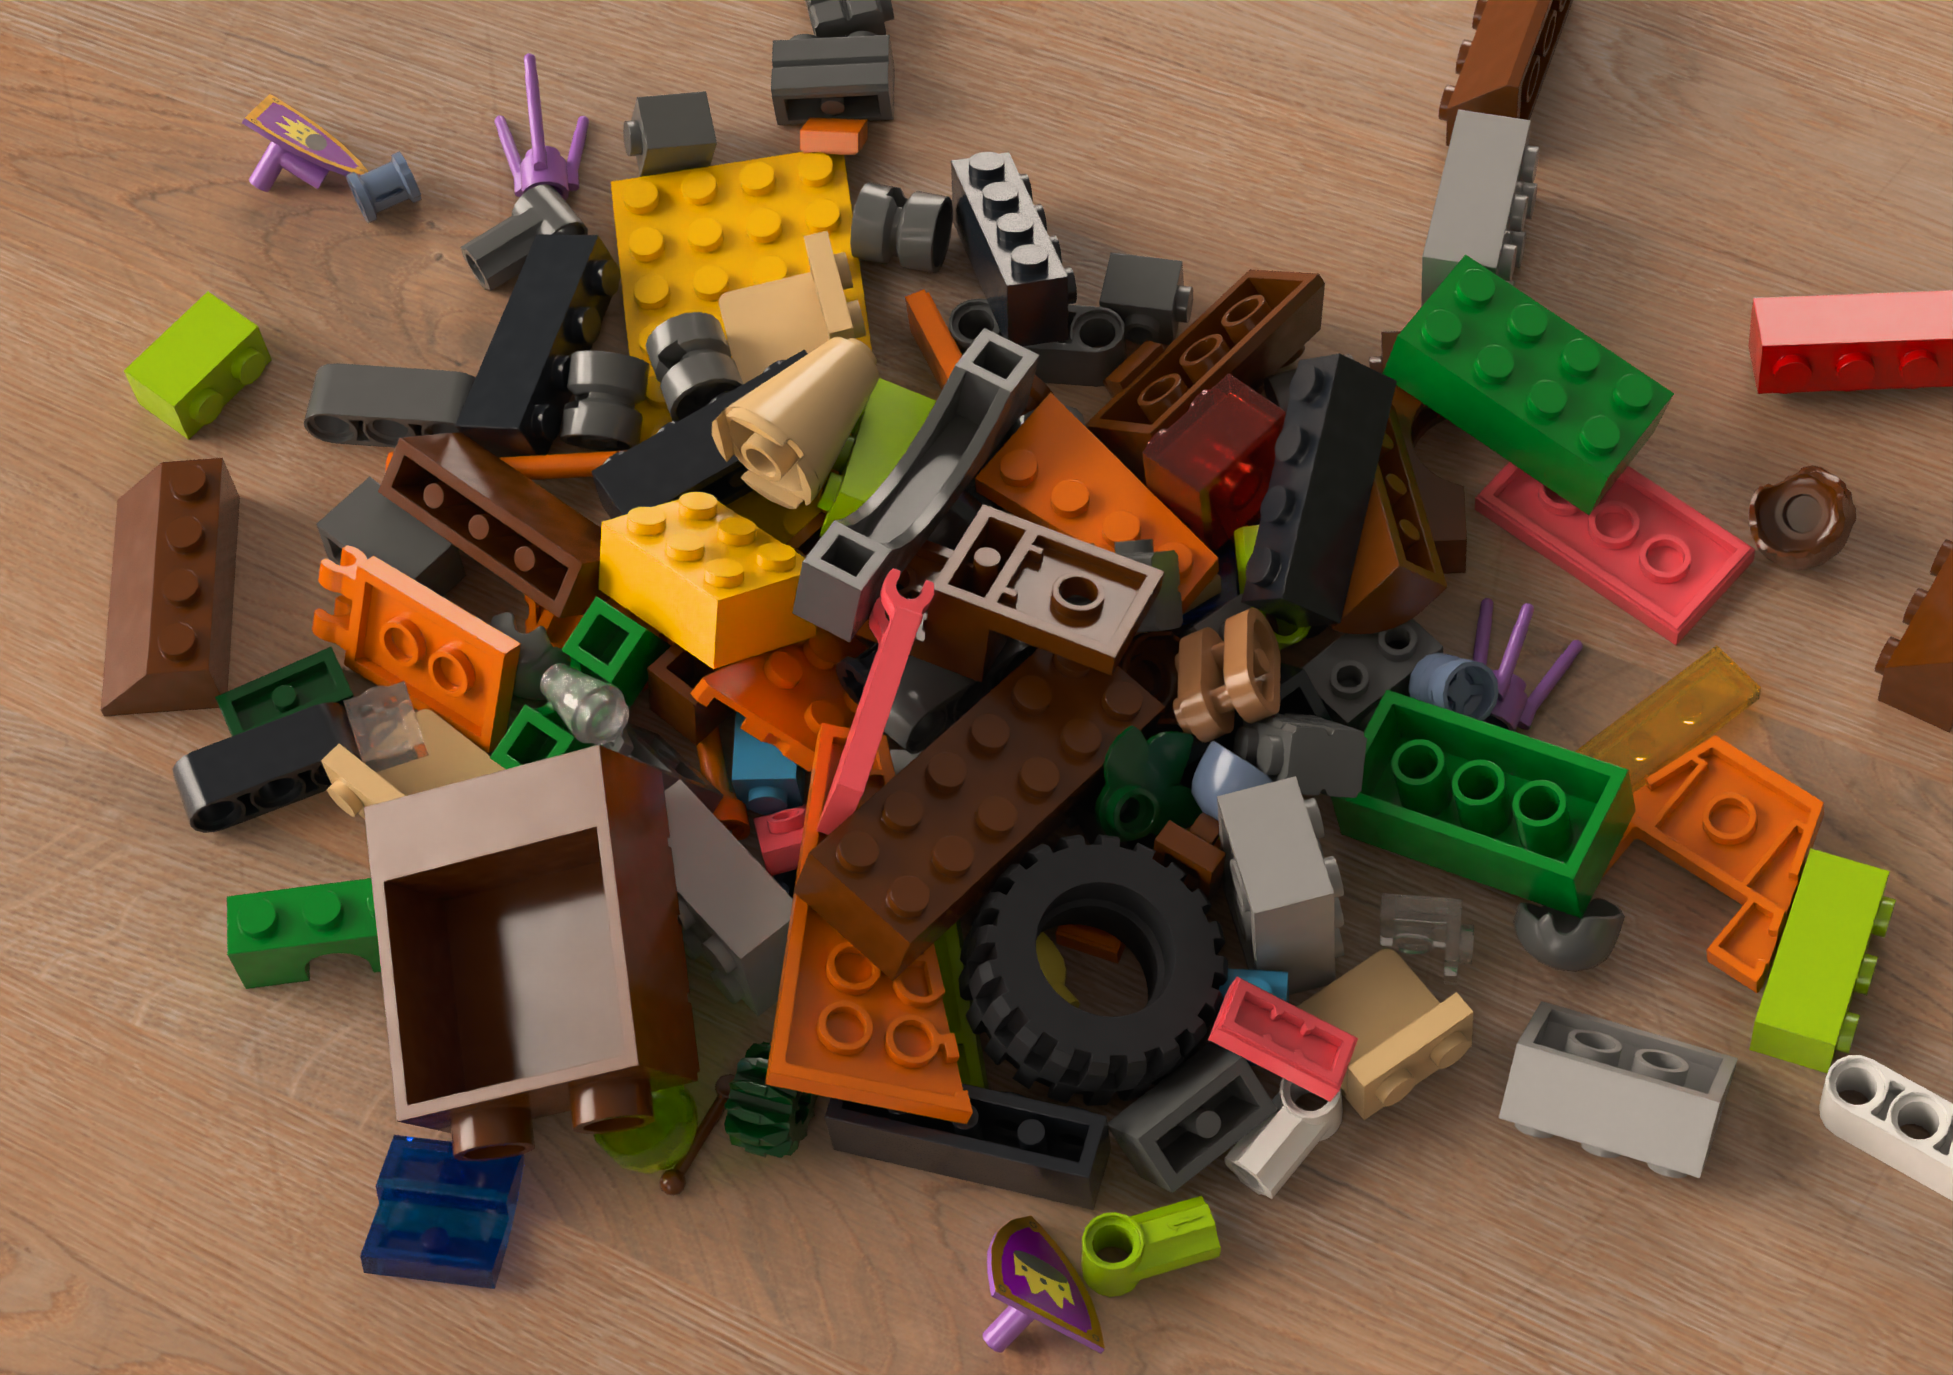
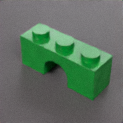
[490,596,671,769]
[227,878,381,989]

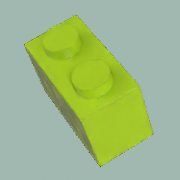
[124,291,272,440]

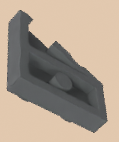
[600,717,724,813]

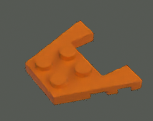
[1602,735,1824,993]

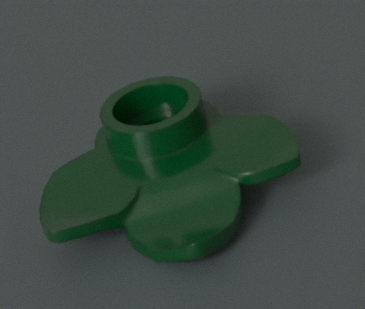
[1095,725,1203,842]

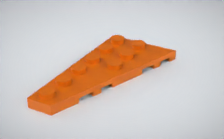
[765,722,973,1124]

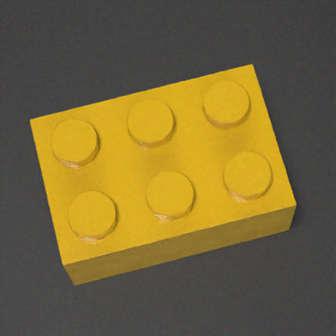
[599,492,817,669]

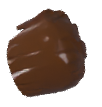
[1749,465,1856,571]

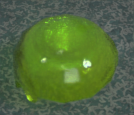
[593,1085,698,1174]

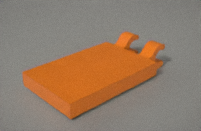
[312,545,521,753]

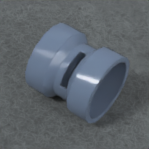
[1408,652,1499,721]

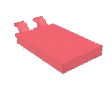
[816,568,934,835]

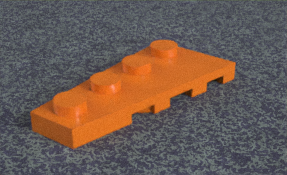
[975,392,1219,613]

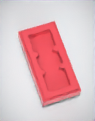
[753,804,807,876]
[1208,977,1358,1102]

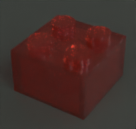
[1142,373,1286,557]

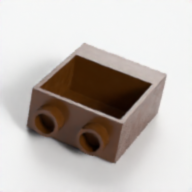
[364,745,700,1161]

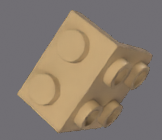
[719,231,866,384]
[321,709,506,819]
[1297,948,1474,1120]

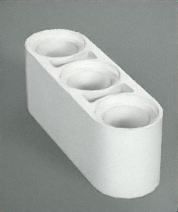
[1819,1055,1953,1201]

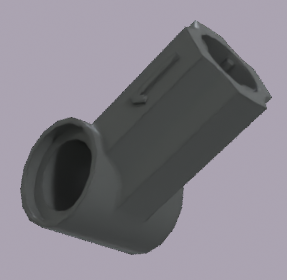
[460,184,588,291]

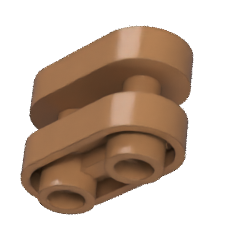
[1173,608,1281,743]

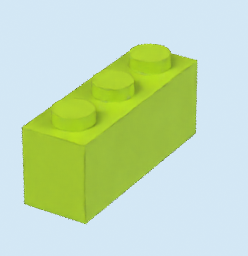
[817,378,936,537]
[1749,848,1896,1073]

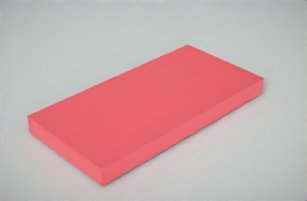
[1475,462,1755,645]

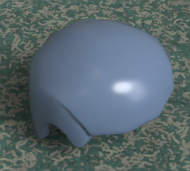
[1191,741,1273,820]

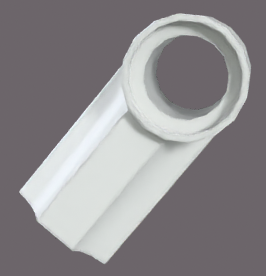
[1225,1078,1343,1199]

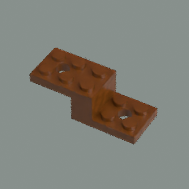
[856,504,1164,683]

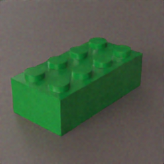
[1382,254,1674,515]
[1330,690,1636,919]

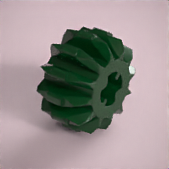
[724,1041,819,1158]

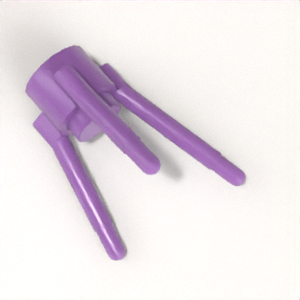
[495,53,589,200]
[1473,598,1583,732]

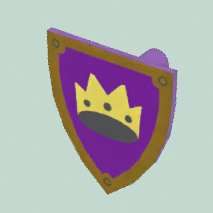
[242,94,369,192]
[983,1215,1105,1354]

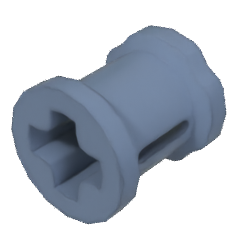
[346,151,422,223]

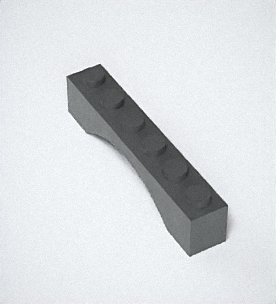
[792,328,1040,642]

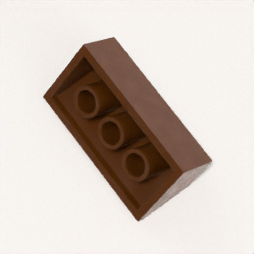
[1438,0,1573,146]
[1084,269,1325,487]
[101,458,240,716]
[1875,539,1953,733]

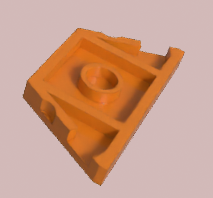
[690,626,885,772]

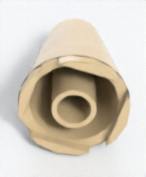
[712,337,879,509]

